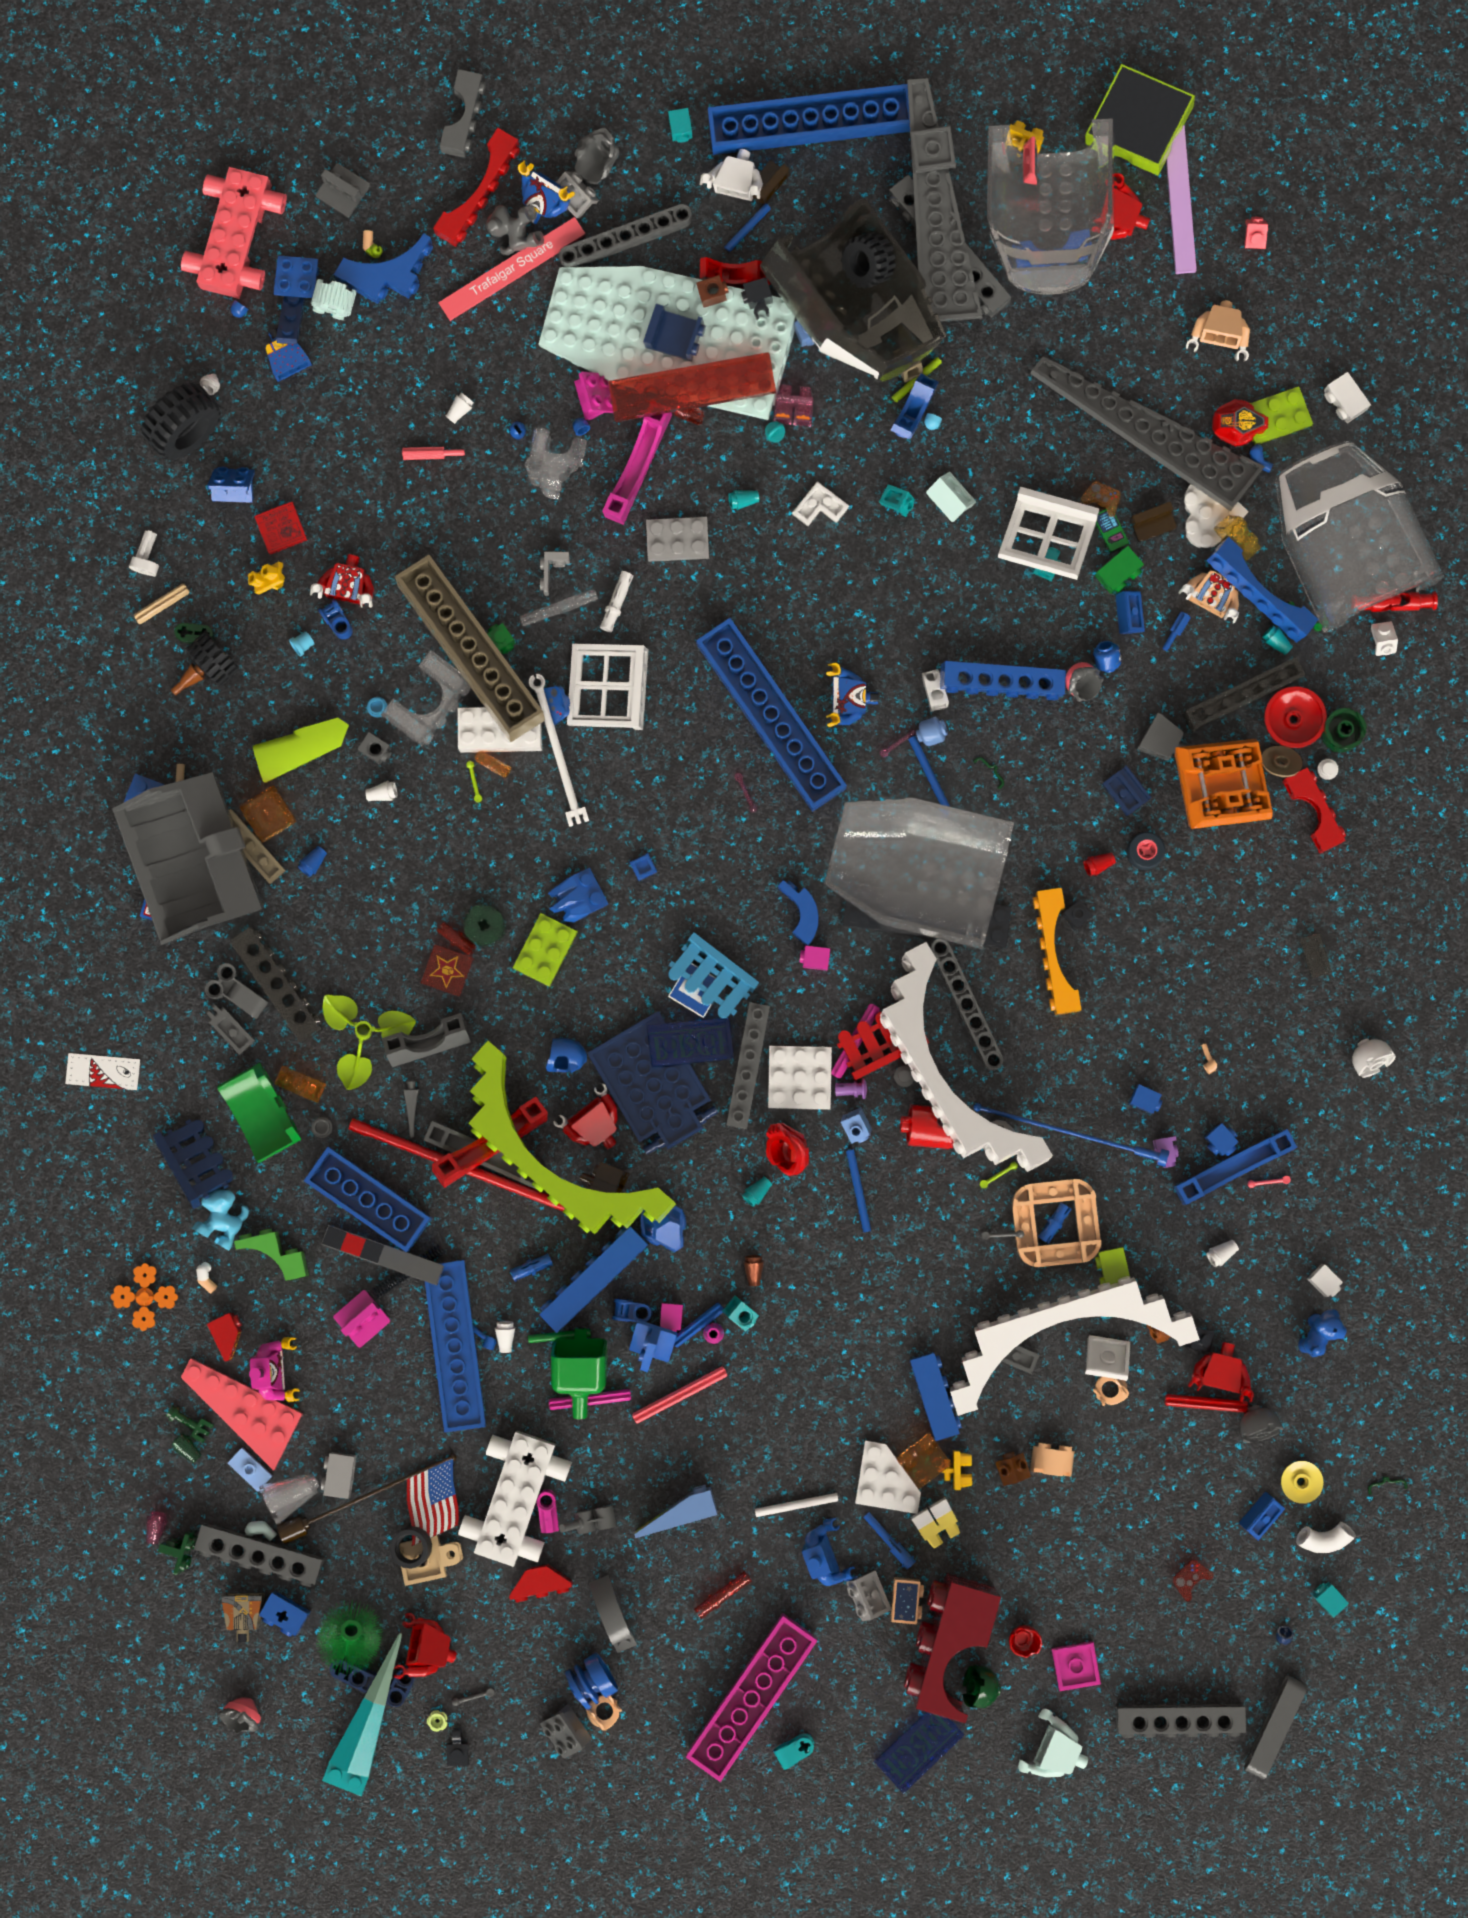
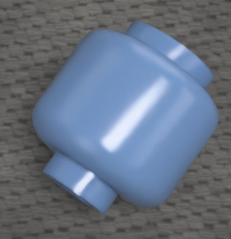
[916,717,948,746]

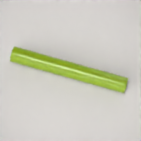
[892,357,942,403]

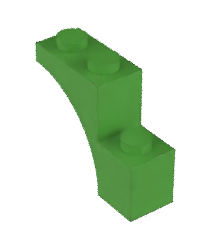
[234,1229,309,1281]

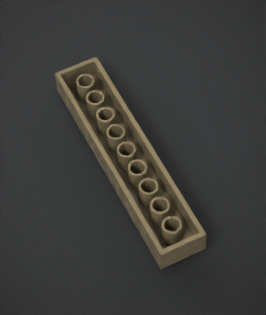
[395,555,545,742]

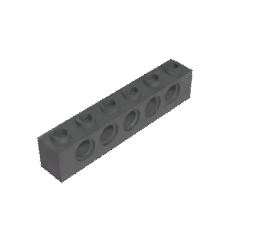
[726,1002,770,1130]
[194,1523,325,1587]
[1116,1704,1246,1738]

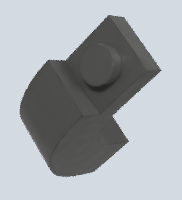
[589,1575,637,1653]

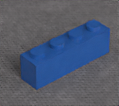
[909,1352,962,1441]

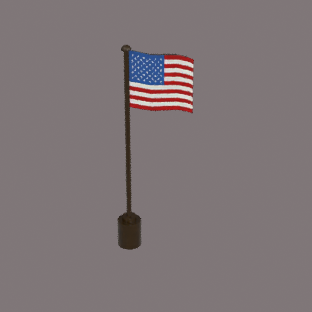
[277,1453,459,1546]

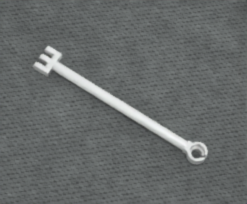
[529,674,589,827]

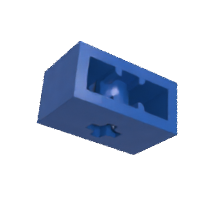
[259,1591,311,1637]

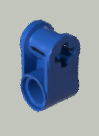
[318,598,353,639]
[611,1298,653,1322]

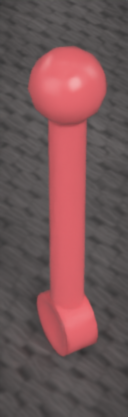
[1247,1176,1291,1188]

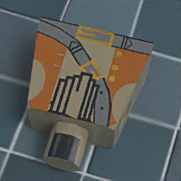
[221,1593,265,1642]

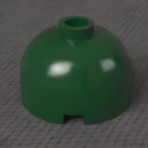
[963,1665,1001,1708]

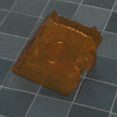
[239,785,297,843]

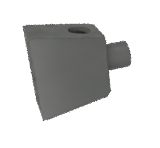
[1137,713,1187,760]

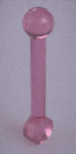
[880,729,916,758]
[735,773,757,813]

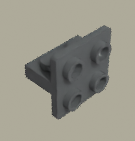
[316,163,370,217]
[540,1704,592,1758]

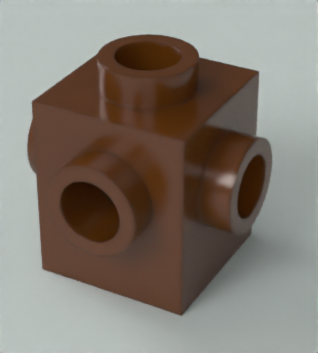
[995,1451,1031,1486]

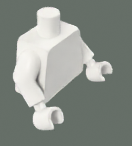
[700,149,763,201]

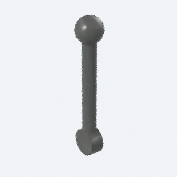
[982,1230,1024,1240]
[452,1688,495,1706]

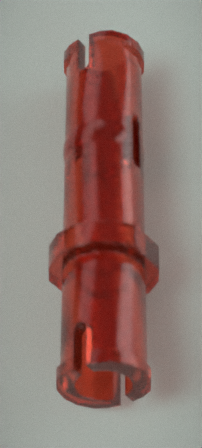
[693,1571,752,1620]

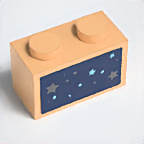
[891,1577,924,1624]

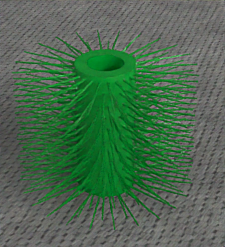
[317,1600,383,1676]

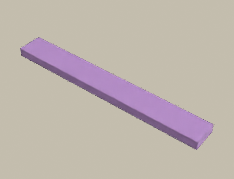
[1166,126,1197,274]

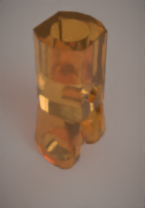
[475,751,512,779]

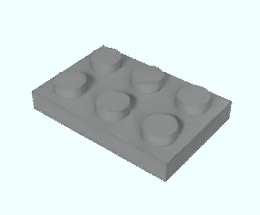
[646,517,709,562]

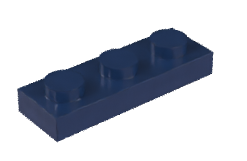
[276,296,306,345]

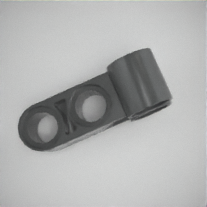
[205,963,269,1019]

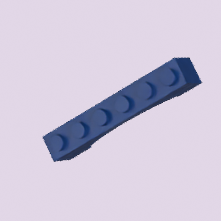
[1206,537,1319,643]
[1173,1129,1297,1205]

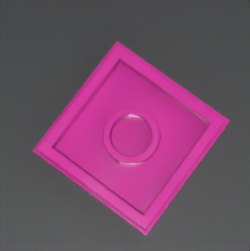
[1051,1641,1101,1691]

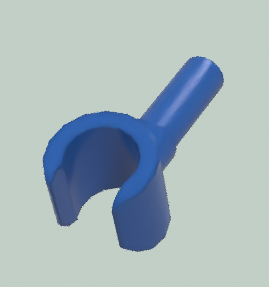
[473,1326,496,1350]

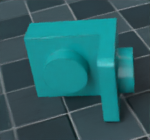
[879,484,915,517]

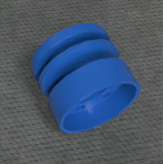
[565,1652,619,1710]

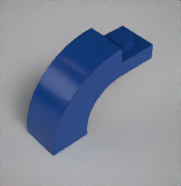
[778,880,818,946]

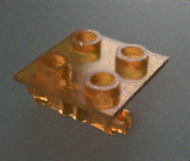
[896,1433,952,1490]

